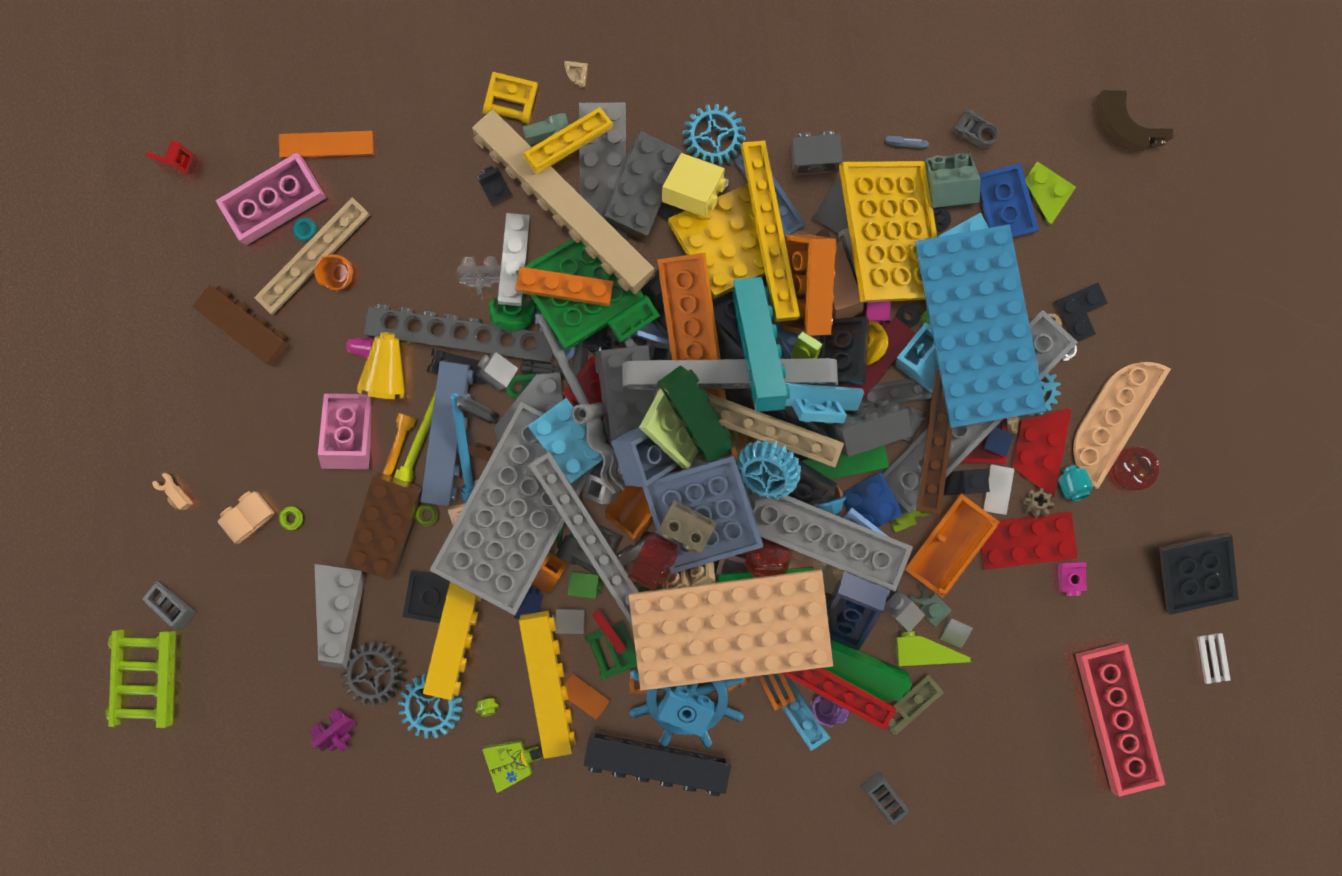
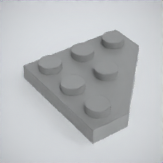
[495,371,563,445]

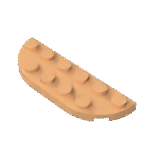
[1073,362,1171,489]

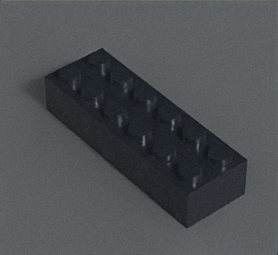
[583,731,731,796]

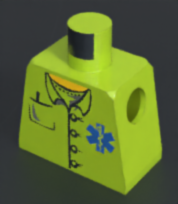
[482,740,542,793]

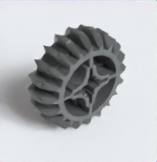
[340,641,405,706]

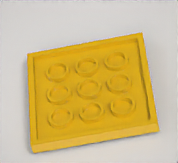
[668,184,766,299]

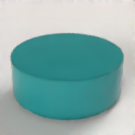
[292,218,317,242]

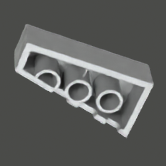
[314,564,365,669]

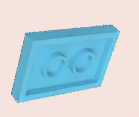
[528,398,603,484]

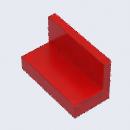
[145,140,193,175]

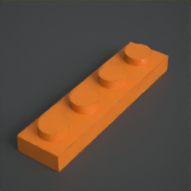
[515,267,614,307]

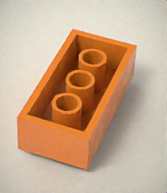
[781,234,836,336]

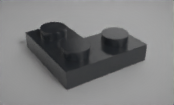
[1054,282,1108,342]

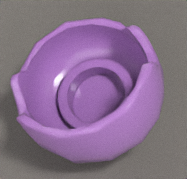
[811,695,850,727]

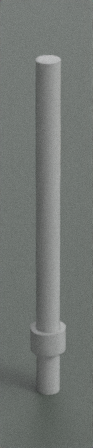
[536,313,607,441]

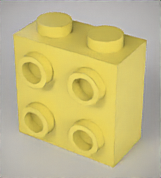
[662,153,727,217]

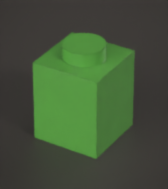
[567,571,603,599]

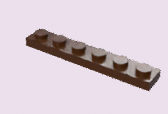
[916,369,953,514]

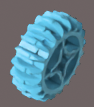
[683,104,746,167]
[737,439,801,500]
[398,674,463,739]

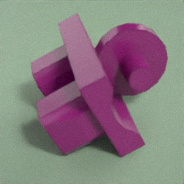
[310,709,357,752]

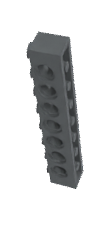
[364,304,553,364]

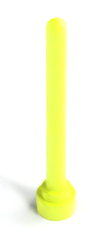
[394,390,436,483]

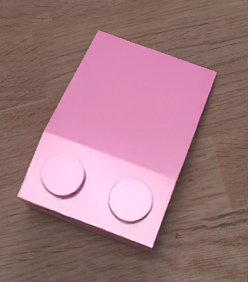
[318,394,372,469]

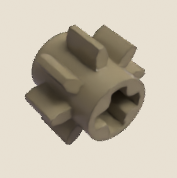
[1023,488,1055,519]

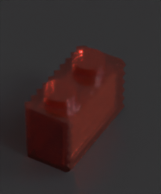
[628,532,678,591]

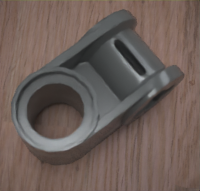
[952,108,999,149]

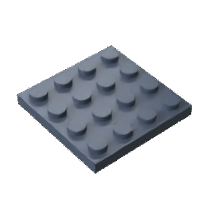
[643,454,763,574]

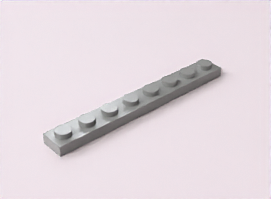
[529,452,639,626]

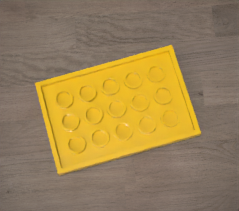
[839,161,937,303]

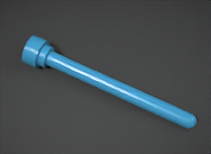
[451,393,474,503]

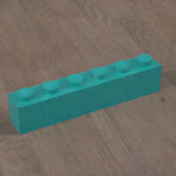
[732,277,790,412]

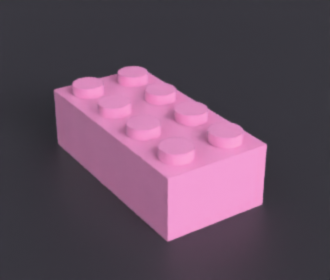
[215,153,326,245]

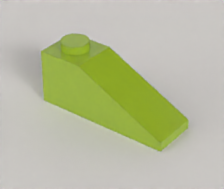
[894,631,971,666]

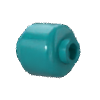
[1058,465,1093,502]

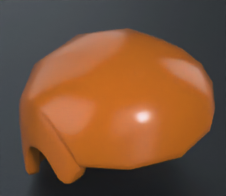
[314,254,353,290]

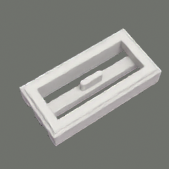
[1197,633,1230,684]

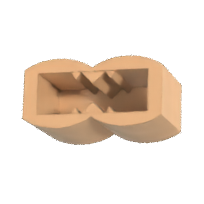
[217,491,275,544]

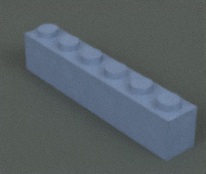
[421,361,474,506]

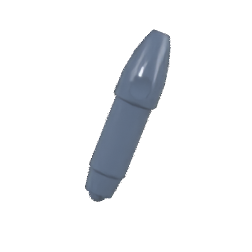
[885,136,929,149]

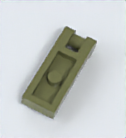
[888,674,944,735]

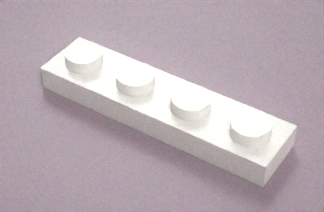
[498,213,530,306]

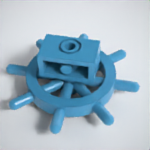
[629,670,746,748]

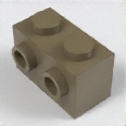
[658,500,717,553]

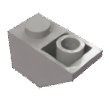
[879,585,925,632]

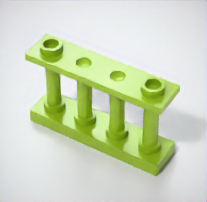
[106,629,176,728]

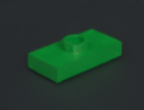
[606,295,660,342]

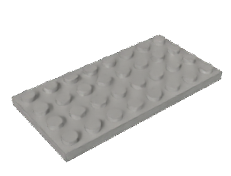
[430,402,594,615]

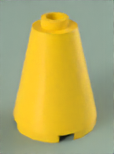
[357,332,405,399]

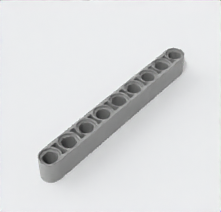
[622,358,838,390]

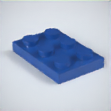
[979,163,1039,238]

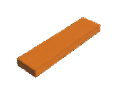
[279,131,374,159]

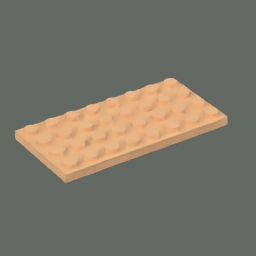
[629,569,833,690]

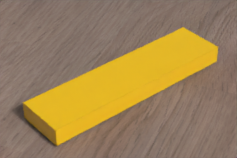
[523,107,613,174]

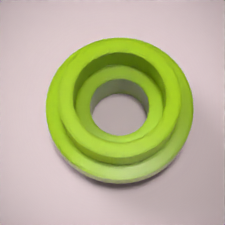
[415,503,438,527]
[279,507,303,530]
[475,698,499,717]

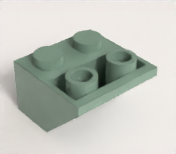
[924,153,981,208]

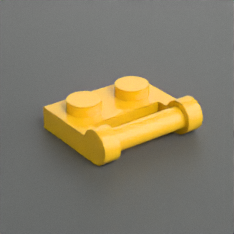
[483,72,538,124]

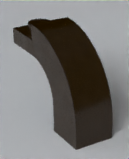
[1097,90,1173,151]

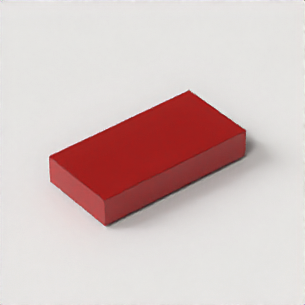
[592,609,627,653]

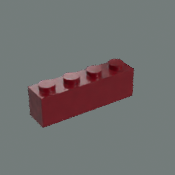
[836,317,916,402]

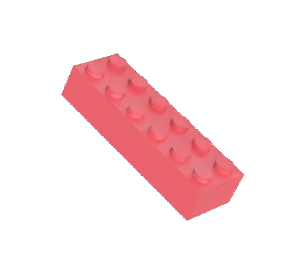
[1075,642,1165,797]

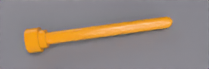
[383,413,416,476]

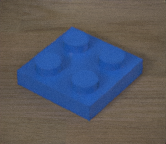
[843,472,904,528]

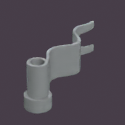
[572,402,626,494]

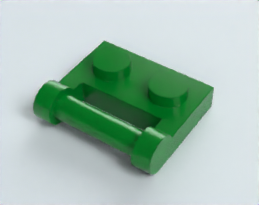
[584,620,637,680]

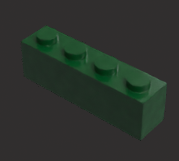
[657,365,734,462]

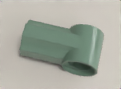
[523,113,569,146]

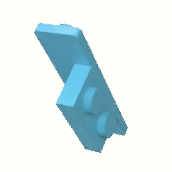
[785,383,864,424]

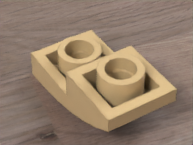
[665,562,715,589]

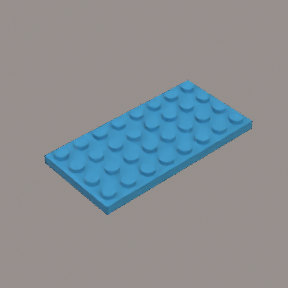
[915,224,1046,429]

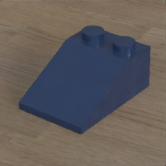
[826,572,889,651]

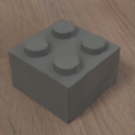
[790,131,842,175]

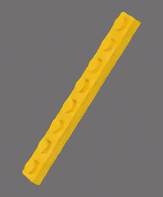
[741,141,800,322]

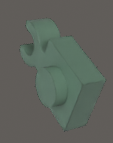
[908,585,952,627]

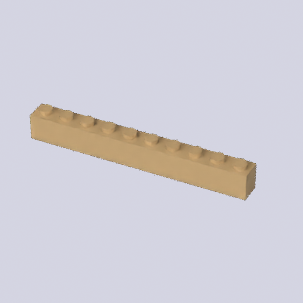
[472,109,655,295]

